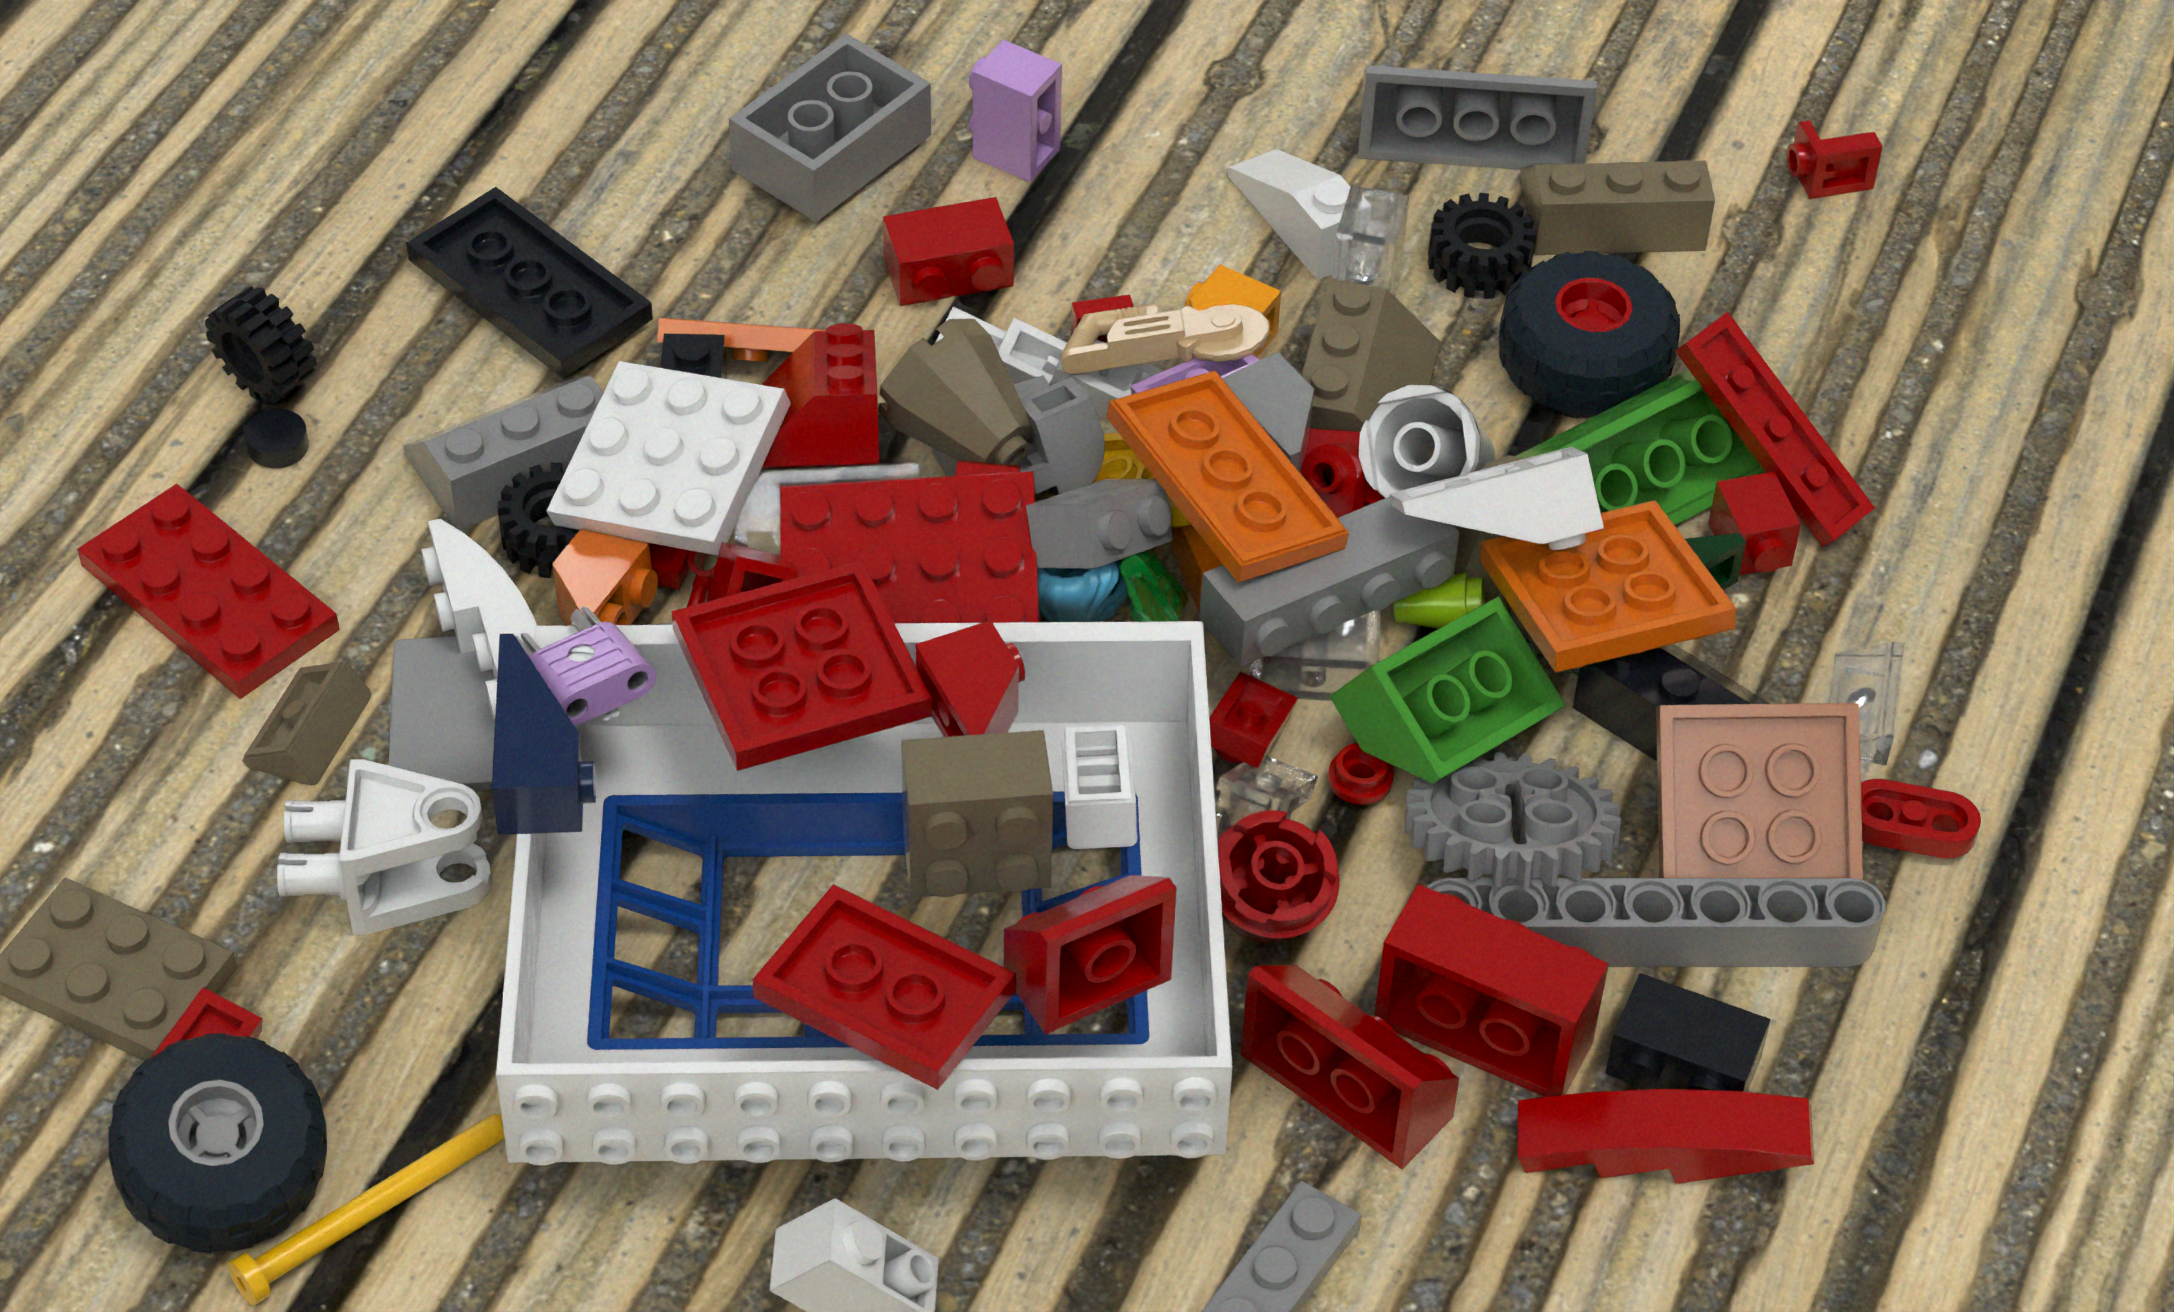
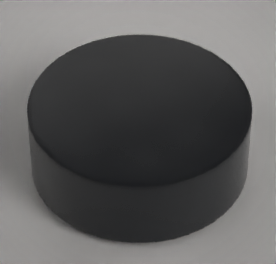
[244,409,309,468]

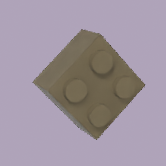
[901,730,1053,898]

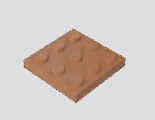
[1656,703,1863,880]

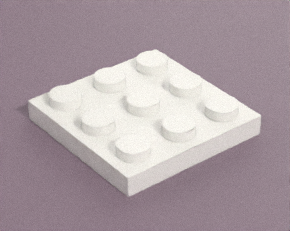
[546,361,791,556]

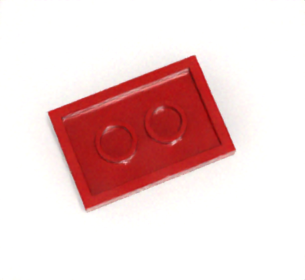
[752,884,1016,1090]

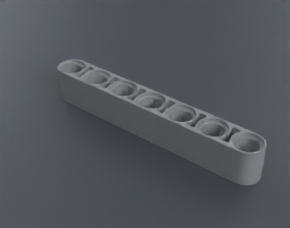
[1427,878,1886,967]

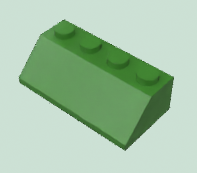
[1515,369,1766,525]

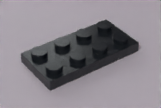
[406,187,653,379]

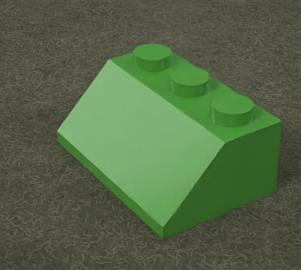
[1329,597,1566,784]

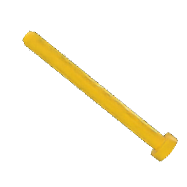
[228,1114,505,1306]

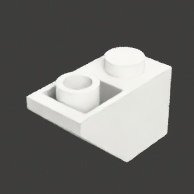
[769,1198,939,1312]

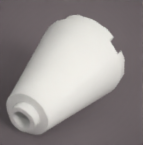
[1358,385,1495,498]

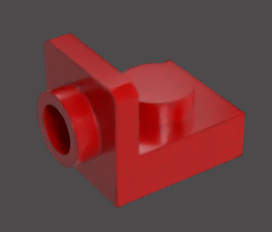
[1787,120,1883,199]

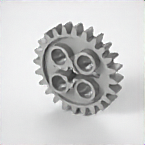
[1404,752,1621,888]

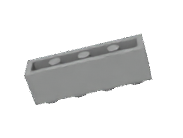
[1199,486,1460,667]

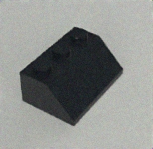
[1573,644,1770,761]

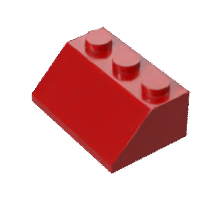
[761,323,879,467]
[1241,965,1459,1169]

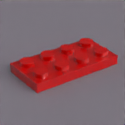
[77,483,340,699]

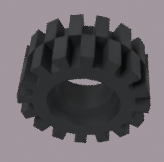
[1428,193,1536,299]
[205,286,317,404]
[497,463,579,578]

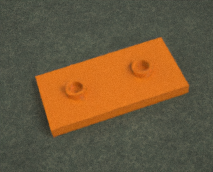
[1106,370,1349,583]

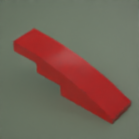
[1518,1089,1814,1184]

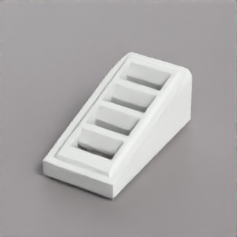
[1061,724,1137,849]

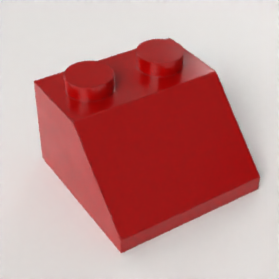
[1004,875,1177,1034]

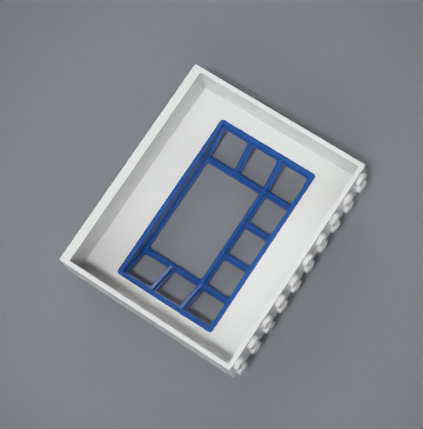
[496,621,1232,1165]

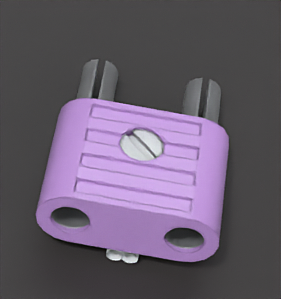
[515,607,656,726]

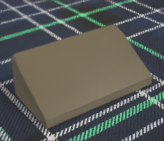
[242,661,371,785]

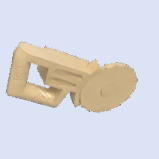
[1060,303,1270,374]

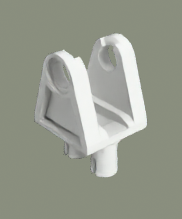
[277,759,492,935]

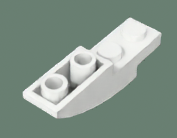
[421,519,537,719]

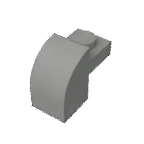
[1017,376,1105,498]

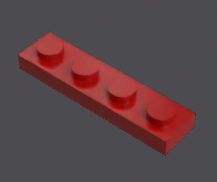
[1675,311,1875,547]

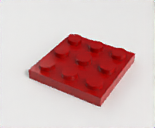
[671,560,932,771]

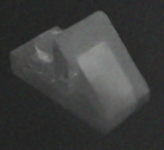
[1216,756,1318,837]

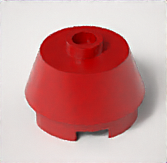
[1217,810,1340,943]

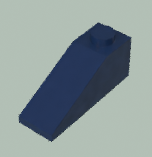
[492,634,596,835]

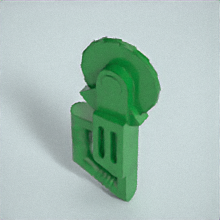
[1120,549,1189,622]

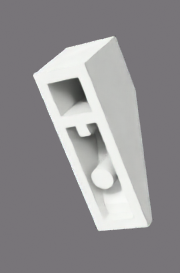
[1227,149,1371,280]
[1389,447,1604,550]

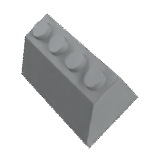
[1358,65,1597,170]

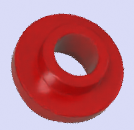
[1328,743,1394,805]

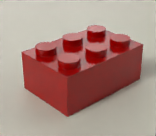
[1374,884,1609,1097]

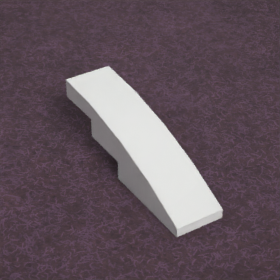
[935,306,1163,420]

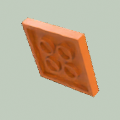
[1480,500,1737,673]

